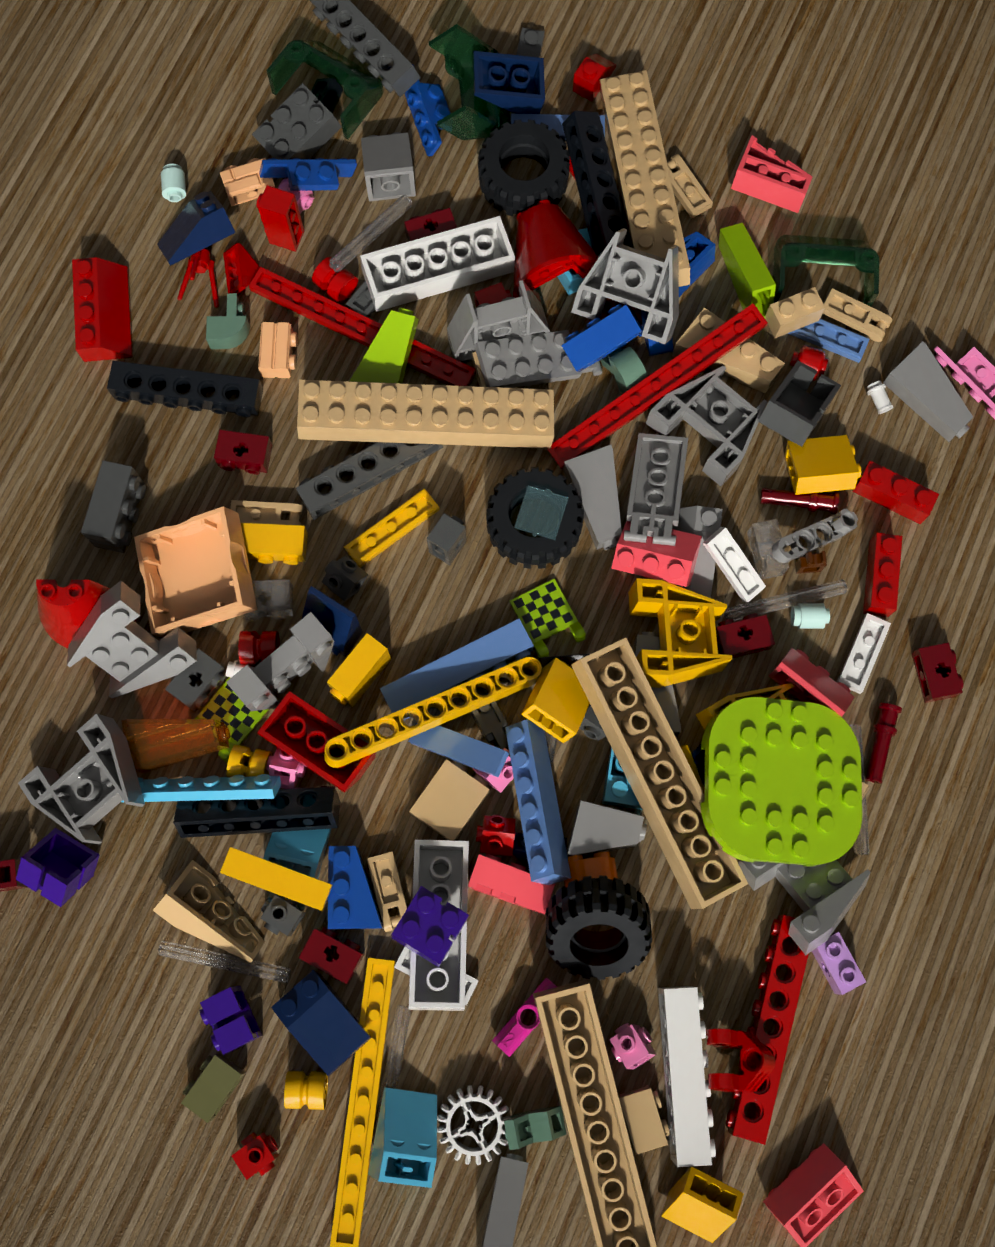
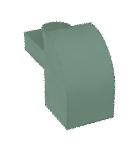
[206,293,250,349]
[601,347,648,394]
[504,1106,567,1150]

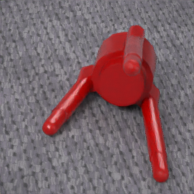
[177,249,219,308]

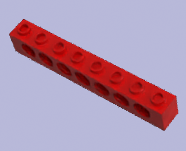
[726,915,809,1145]

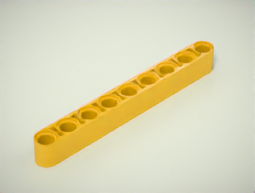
[324,657,542,768]

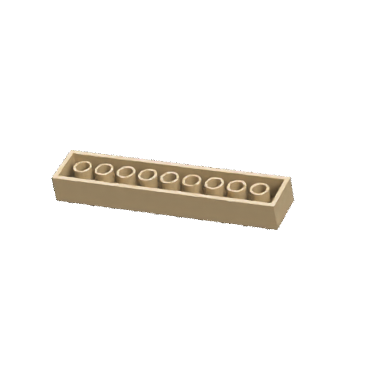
[600,70,690,287]
[297,380,554,448]
[571,638,748,909]
[533,980,657,1247]

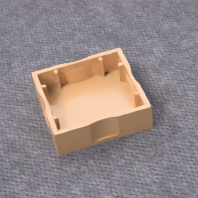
[134,506,258,637]

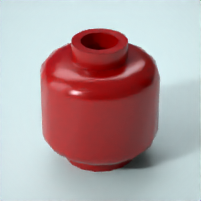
[790,345,829,381]

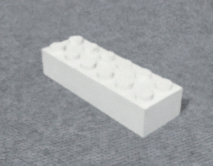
[360,216,515,312]
[409,840,469,1011]
[658,986,716,1167]

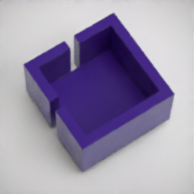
[16,828,100,907]
[391,886,469,967]
[199,986,263,1055]

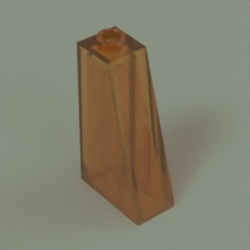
[121,719,230,773]

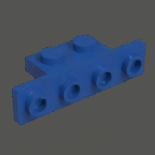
[404,64,454,157]
[259,158,357,191]

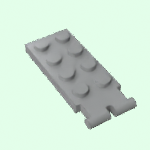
[474,327,603,388]
[624,433,688,546]

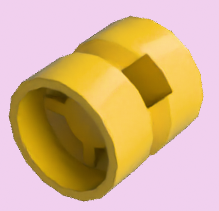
[226,744,272,777]
[284,1071,328,1110]

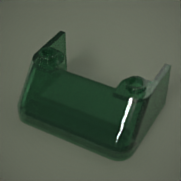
[429,24,511,140]
[266,40,384,140]
[773,235,879,307]

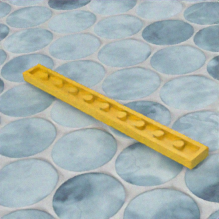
[330,958,395,1247]

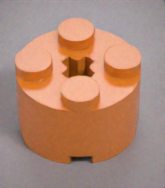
[564,852,618,887]

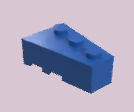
[679,231,716,297]
[561,304,644,372]
[328,846,384,930]

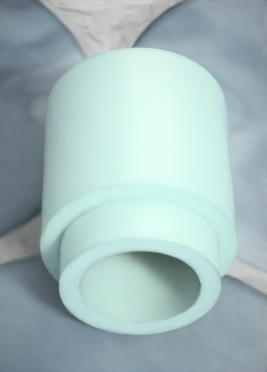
[161,164,186,202]
[790,603,830,629]

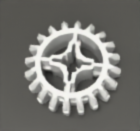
[437,1085,511,1165]

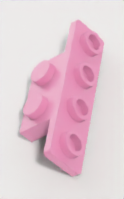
[933,346,995,419]

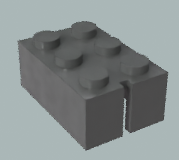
[252,83,342,160]
[758,361,841,447]
[81,460,146,553]

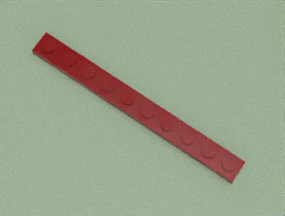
[249,267,476,386]
[547,303,768,469]

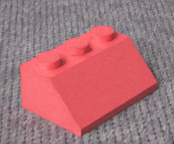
[611,521,702,587]
[769,648,854,717]
[763,1143,864,1247]

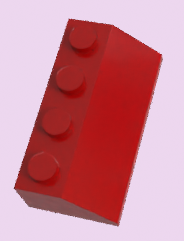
[72,257,133,362]
[257,691,376,793]

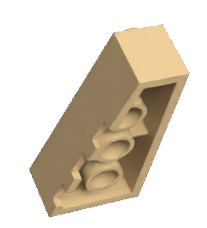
[672,308,785,393]

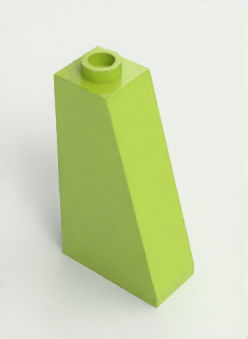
[719,222,776,317]
[349,308,419,384]

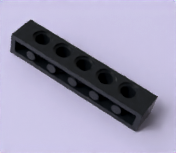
[562,111,631,257]
[107,361,263,418]
[173,786,341,838]

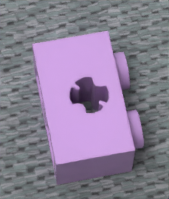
[812,932,866,995]

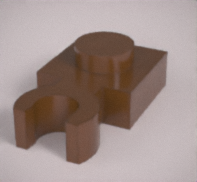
[795,551,827,574]

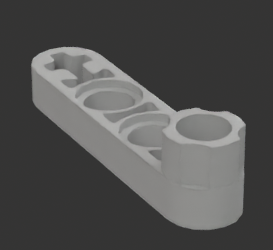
[772,509,858,563]

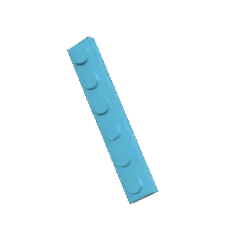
[121,774,282,803]

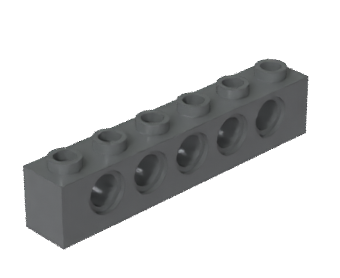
[310,0,421,97]
[296,442,443,520]

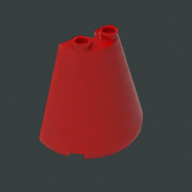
[513,199,599,302]
[36,579,141,649]

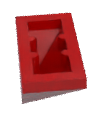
[223,243,260,294]

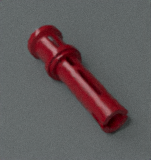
[760,487,839,515]
[865,703,902,784]

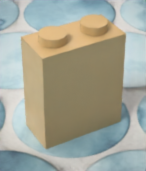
[409,759,490,841]

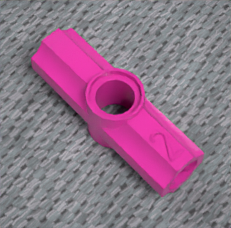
[492,978,557,1057]

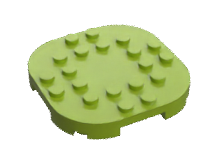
[700,697,862,867]

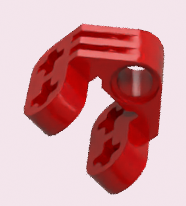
[706,1029,775,1092]

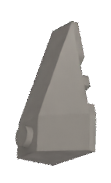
[672,506,723,598]

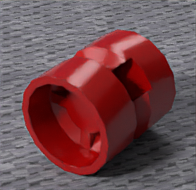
[312,256,358,303]
[238,631,280,664]

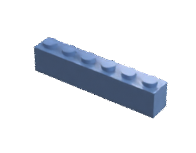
[380,619,534,720]
[505,719,571,885]

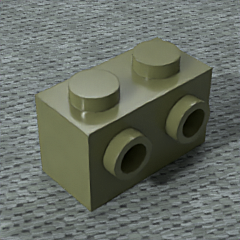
[181,1053,246,1123]

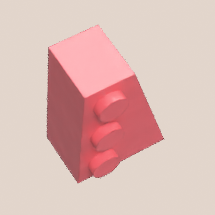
[731,135,812,213]
[468,853,555,915]

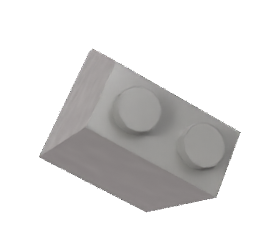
[361,132,416,202]
[567,800,647,857]

